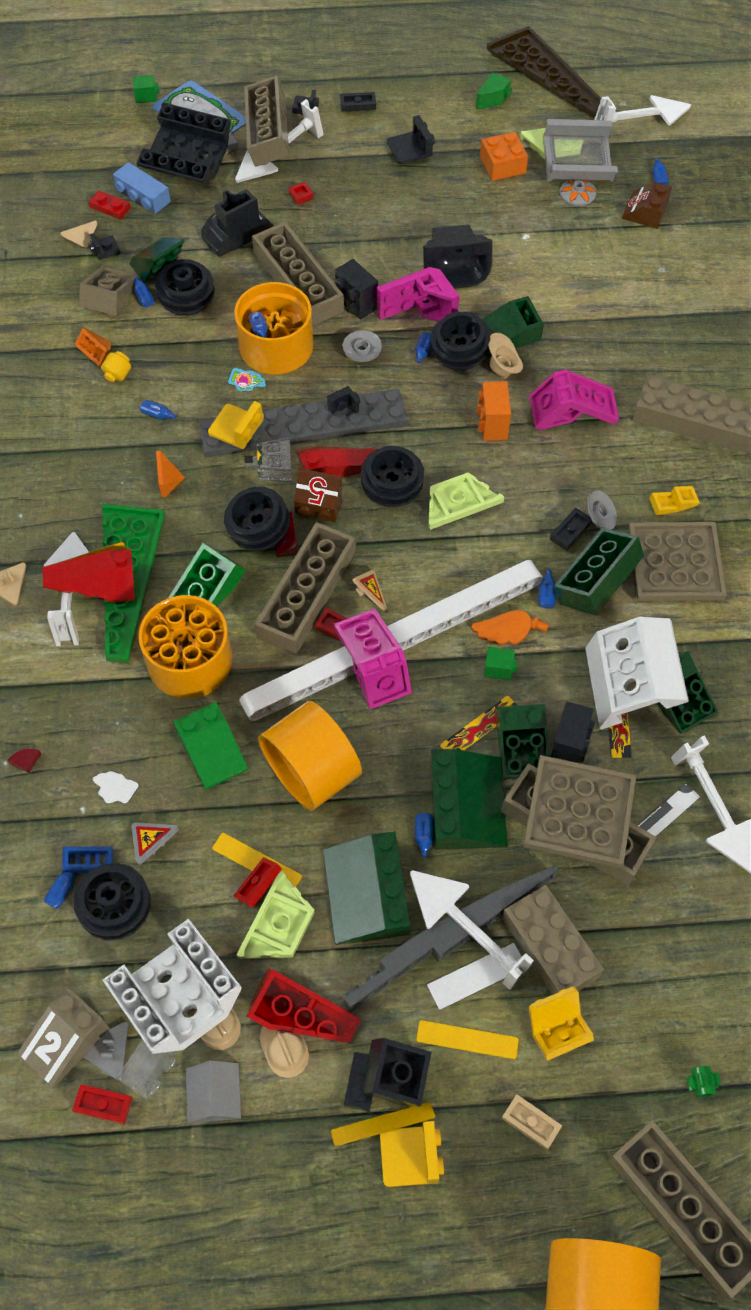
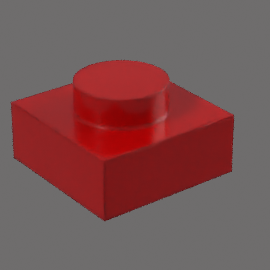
[288,182,314,205]

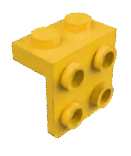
[208,401,264,449]
[529,987,594,1061]
[380,1121,444,1187]

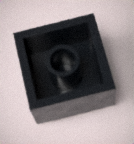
[335,259,378,320]
[550,701,596,763]
[360,1038,432,1107]

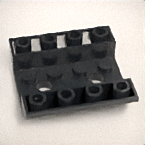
[136,102,231,183]

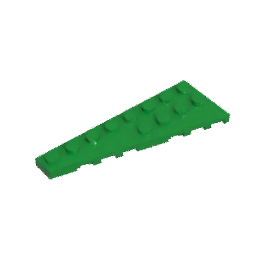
[102,503,166,664]

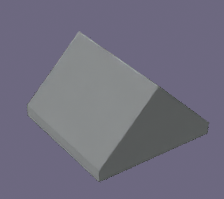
[186,1060,241,1124]

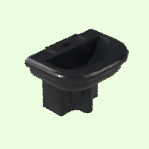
[201,189,274,257]
[423,224,493,289]

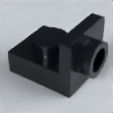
[292,90,319,115]
[88,233,120,260]
[327,386,361,414]

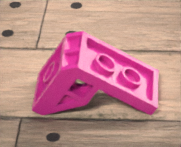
[377,267,459,322]
[529,370,619,430]
[334,609,412,709]

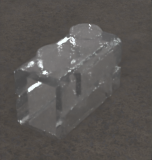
[116,1039,176,1099]

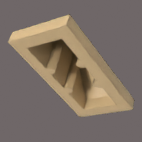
[59,220,97,249]

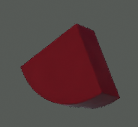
[7,749,41,773]

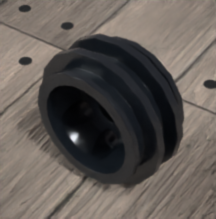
[155,259,215,316]
[431,312,490,370]
[361,446,424,507]
[224,487,290,551]
[74,863,151,941]

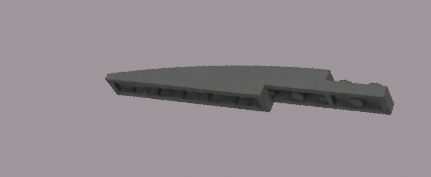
[344,866,558,1013]

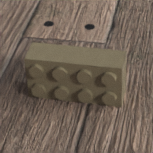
[502,885,604,995]

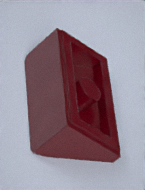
[275,511,298,557]

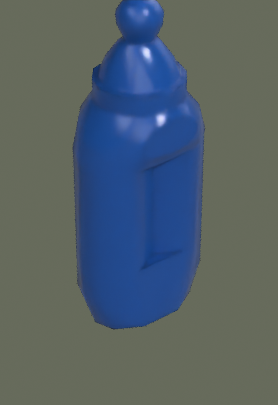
[652,158,669,185]
[134,277,154,307]
[249,312,268,338]
[415,332,432,363]
[140,400,176,419]
[538,569,556,609]
[415,813,434,857]
[44,871,75,909]

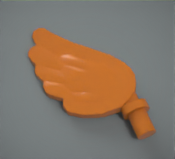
[471,610,549,645]

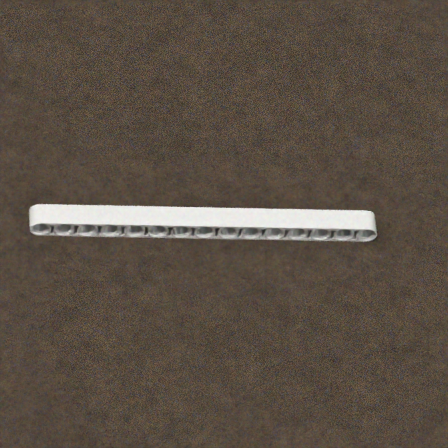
[239,560,543,721]

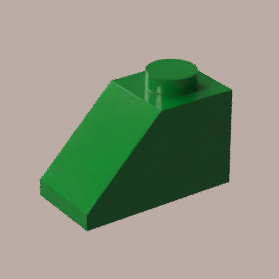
[476,73,512,109]

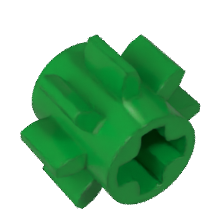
[686,1066,722,1098]

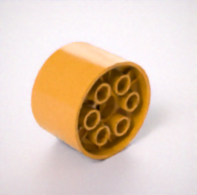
[234,282,314,374]
[139,595,233,699]
[258,701,362,811]
[545,1238,661,1310]

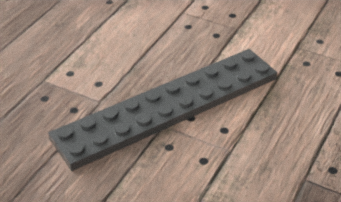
[199,389,408,458]

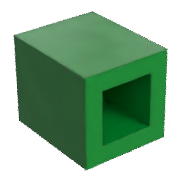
[133,75,160,103]
[484,646,518,681]

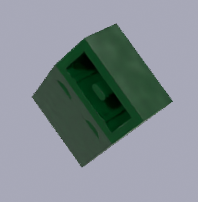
[130,237,185,283]
[482,296,544,355]
[657,651,719,734]
[495,704,549,778]

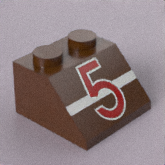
[622,182,672,229]
[294,468,342,522]

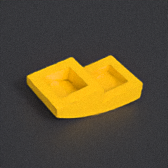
[649,486,700,515]

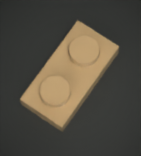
[502,1094,562,1150]

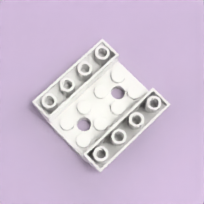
[585,617,689,729]
[103,919,242,1054]

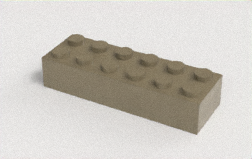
[244,76,290,167]
[252,222,344,326]
[633,375,751,454]
[255,522,356,655]
[501,763,657,887]
[608,1120,751,1301]

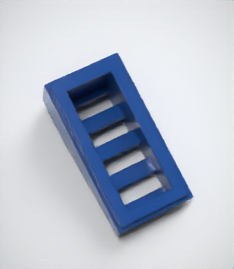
[62,847,113,875]

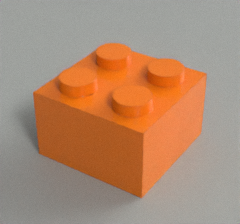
[480,132,528,181]
[477,381,511,441]

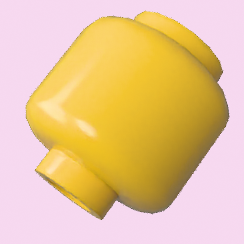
[101,351,131,383]

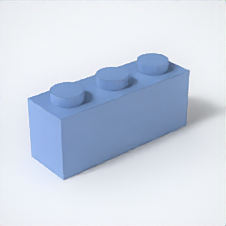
[113,162,171,214]

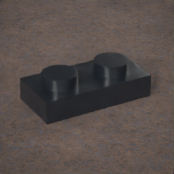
[340,92,376,112]
[549,507,592,551]
[344,1052,373,1112]

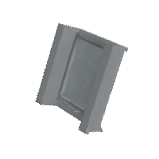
[543,119,618,182]

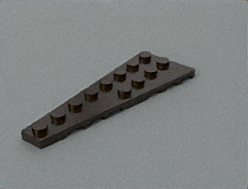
[487,26,601,118]

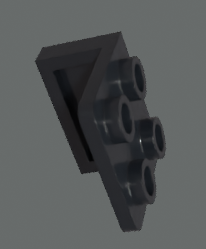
[387,115,435,164]

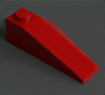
[296,446,377,478]
[42,549,135,602]
[246,968,362,1043]

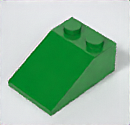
[168,543,246,607]
[173,702,248,790]

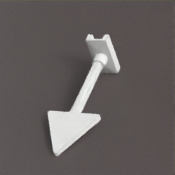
[594,95,691,126]
[235,99,324,183]
[44,532,89,646]
[671,735,751,874]
[410,870,534,990]

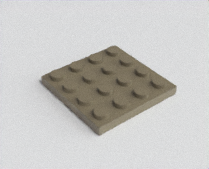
[628,522,727,601]
[523,755,636,868]

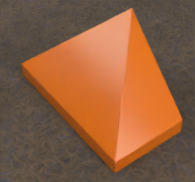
[74,328,111,367]
[156,451,185,497]

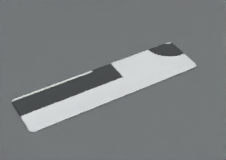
[638,784,700,836]

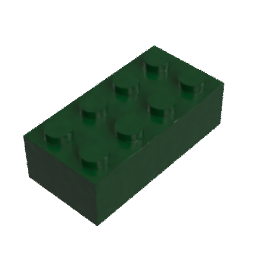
[554,528,644,615]

